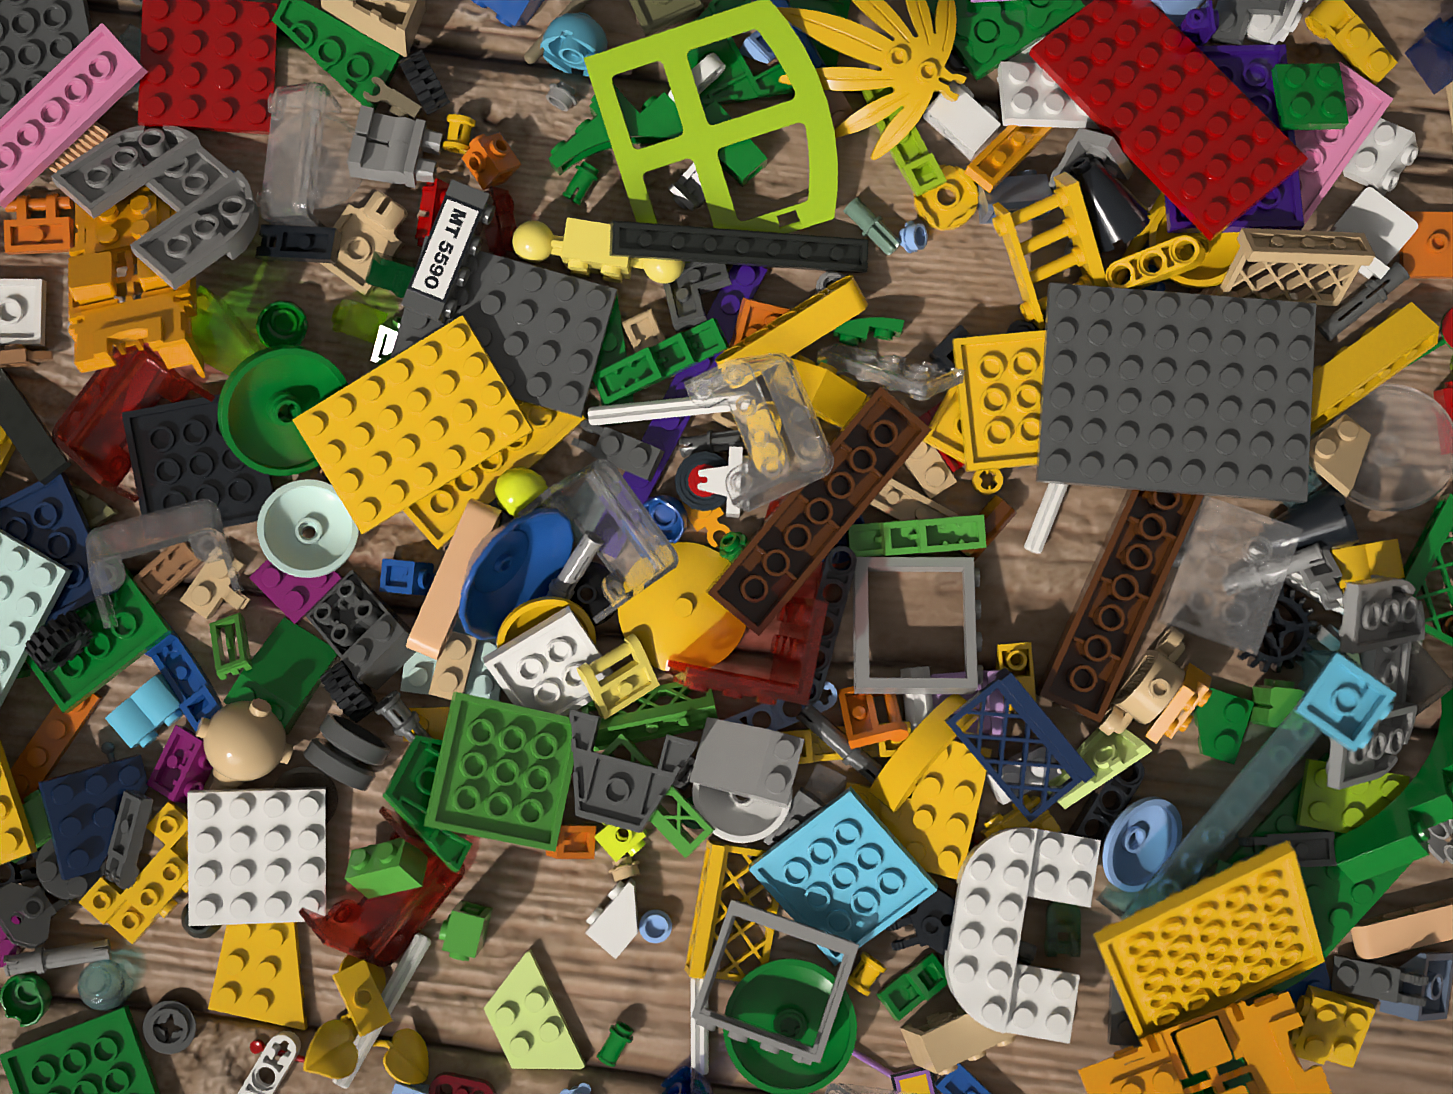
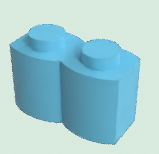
[105,674,184,748]

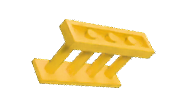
[992,171,1109,330]

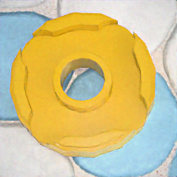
[913,165,979,231]

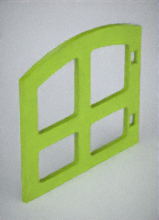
[584,0,838,263]

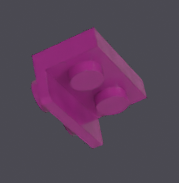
[147,725,213,804]

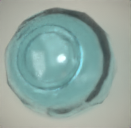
[77,960,133,1011]

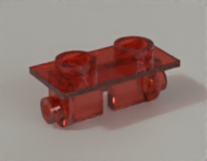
[484,186,518,257]

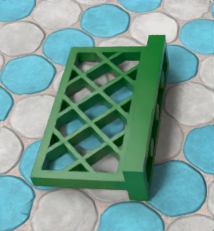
[1400,493,1453,647]

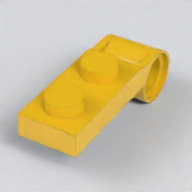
[1305,0,1398,86]

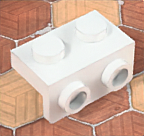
[1343,118,1418,196]

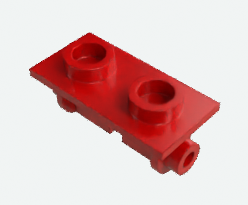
[415,178,450,247]

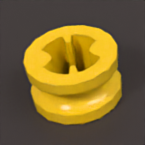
[972,469,1003,495]

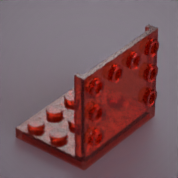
[665,597,828,706]

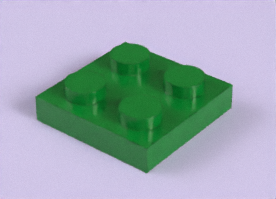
[1271,63,1349,130]

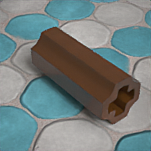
[957,495,1017,562]

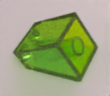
[189,285,263,376]

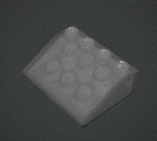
[1157,495,1303,655]

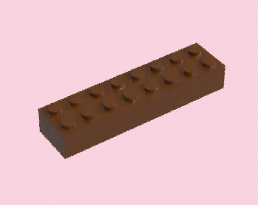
[706,386,932,636]
[1035,489,1204,723]

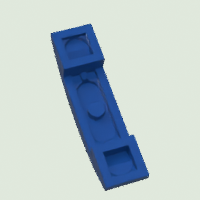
[145,616,223,731]

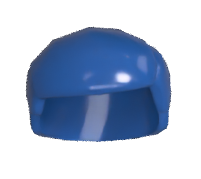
[638,495,688,545]

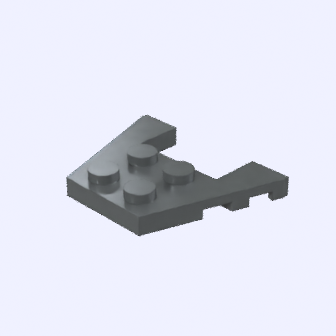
[569,709,698,833]

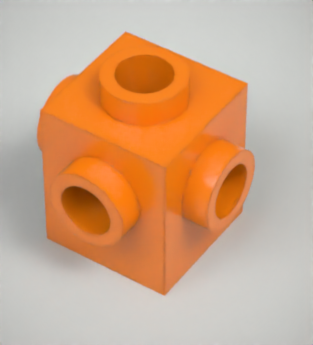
[462,132,522,190]

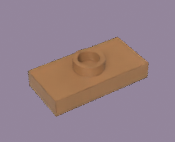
[133,536,205,604]

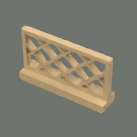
[1216,228,1376,306]

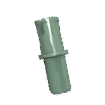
[843,197,901,255]

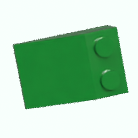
[223,617,338,735]

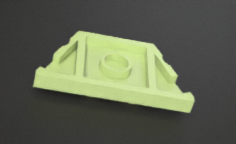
[483,949,586,1069]

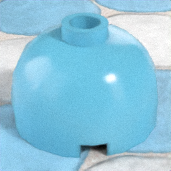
[540,13,608,76]

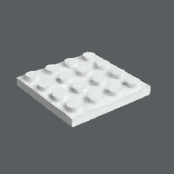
[188,787,326,926]

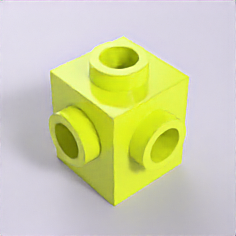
[594,823,648,862]

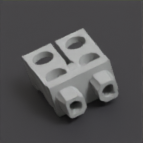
[347,105,444,188]

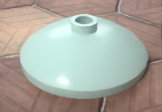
[257,479,359,578]

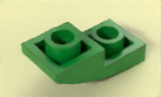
[833,317,904,346]

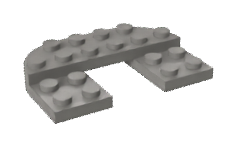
[51,126,259,290]
[1326,575,1425,790]

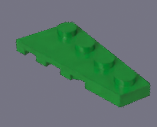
[272,0,403,111]

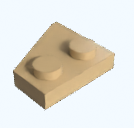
[1309,414,1371,497]

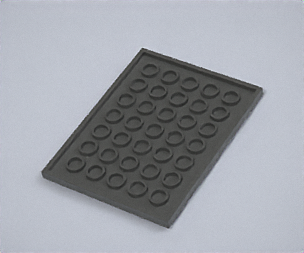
[1036,283,1316,503]

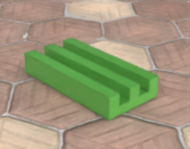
[209,612,253,680]

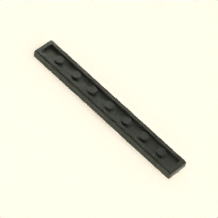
[610,221,868,274]

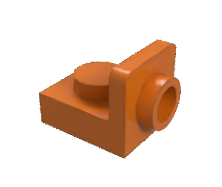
[546,824,596,859]

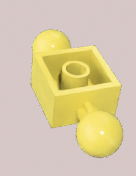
[512,217,685,284]

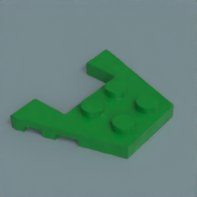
[688,0,795,105]
[382,735,472,872]

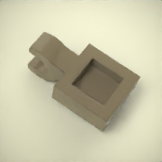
[363,77,422,121]

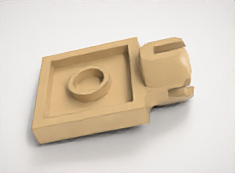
[320,191,408,297]

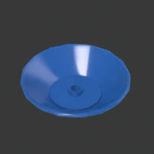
[458,508,574,640]

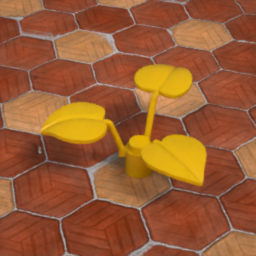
[303,944,429,1085]

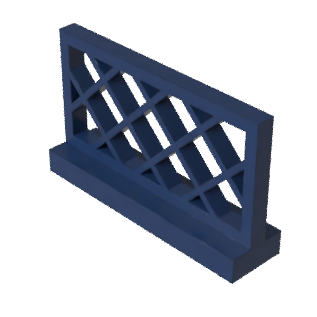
[945,667,1096,823]

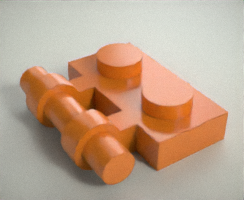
[4,193,74,255]

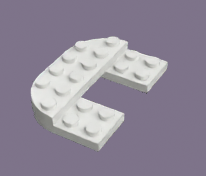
[944,827,1101,1044]

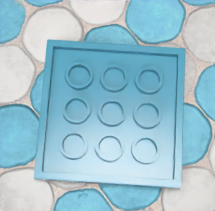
[748,786,938,966]

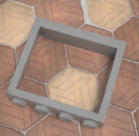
[852,557,983,694]
[691,899,859,1066]

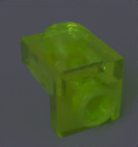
[331,300,388,344]

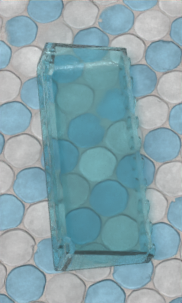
[1096,650,1362,920]

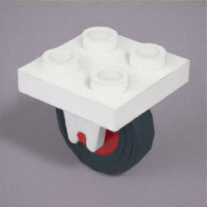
[675,446,749,518]

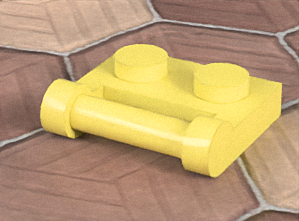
[576,634,660,719]

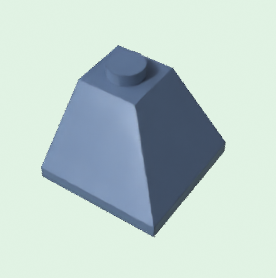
[1379,952,1453,1022]

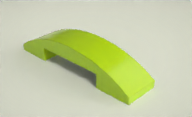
[862,87,947,197]

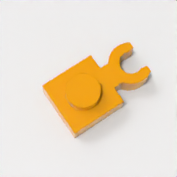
[682,502,731,548]

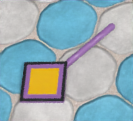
[852,1049,938,1094]

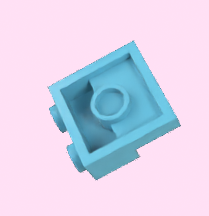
[1293,652,1396,752]

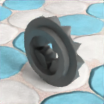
[143,1000,198,1054]

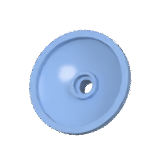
[1103,797,1182,892]

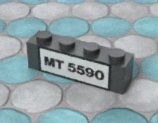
[401,179,496,324]

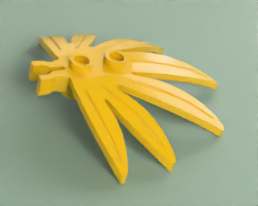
[777,0,967,160]

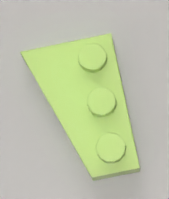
[1047,728,1152,809]

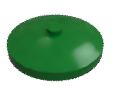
[218,345,348,476]
[723,958,857,1094]

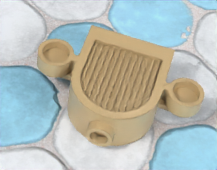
[1097,626,1186,736]

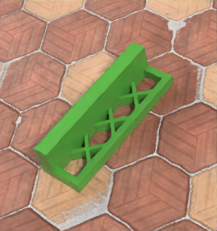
[581,675,718,752]
[602,733,715,858]

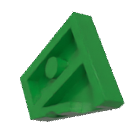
[1194,688,1254,765]

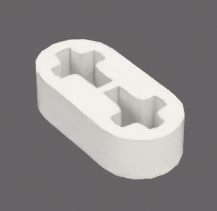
[668,53,726,103]

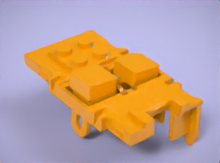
[68,185,205,378]
[1077,991,1332,1094]

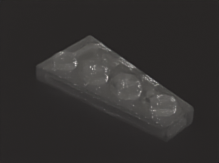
[817,343,964,400]

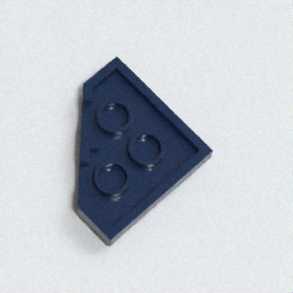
[38,754,149,880]

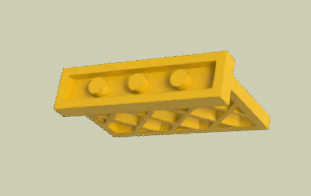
[684,840,779,982]

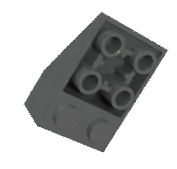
[306,570,416,690]

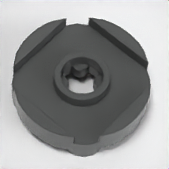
[36,838,106,900]

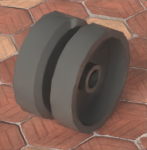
[303,713,391,791]

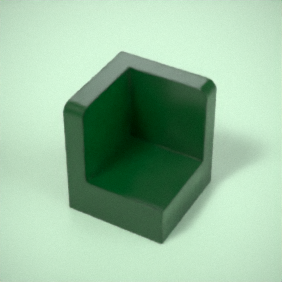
[365,251,416,298]

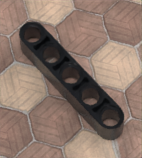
[791,544,857,706]
[1067,760,1145,852]

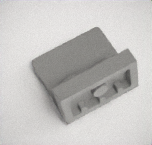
[1049,127,1134,191]

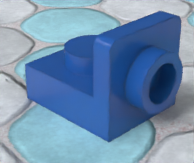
[379,559,434,596]

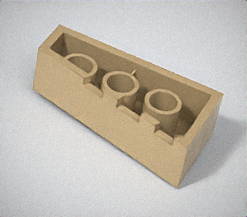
[900,1004,1017,1075]

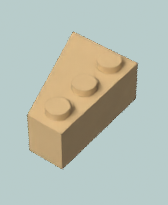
[321,0,426,57]

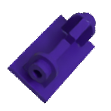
[1178,0,1219,46]

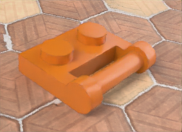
[838,686,909,749]

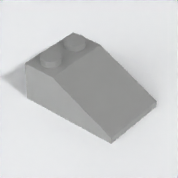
[689,717,805,808]

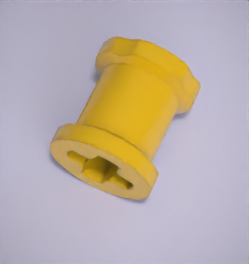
[442,114,476,155]
[847,951,887,996]

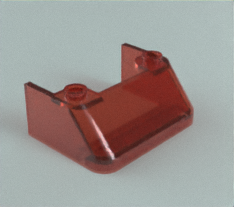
[52,343,215,503]
[298,806,465,967]

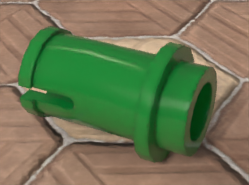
[562,161,600,205]
[597,1021,634,1067]

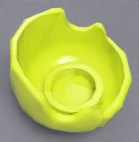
[494,466,549,517]

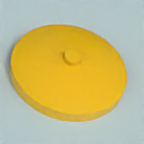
[618,542,746,674]

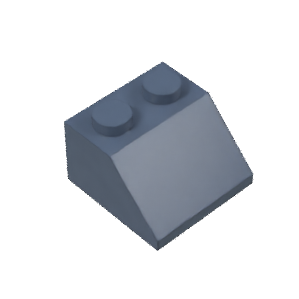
[977,170,1053,224]

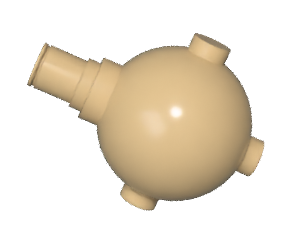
[196,699,294,790]

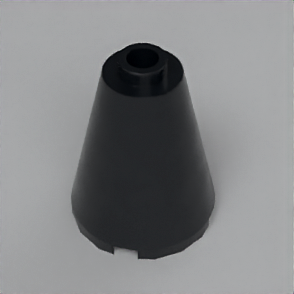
[1069,157,1151,253]
[1259,484,1359,556]

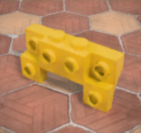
[79,801,188,944]

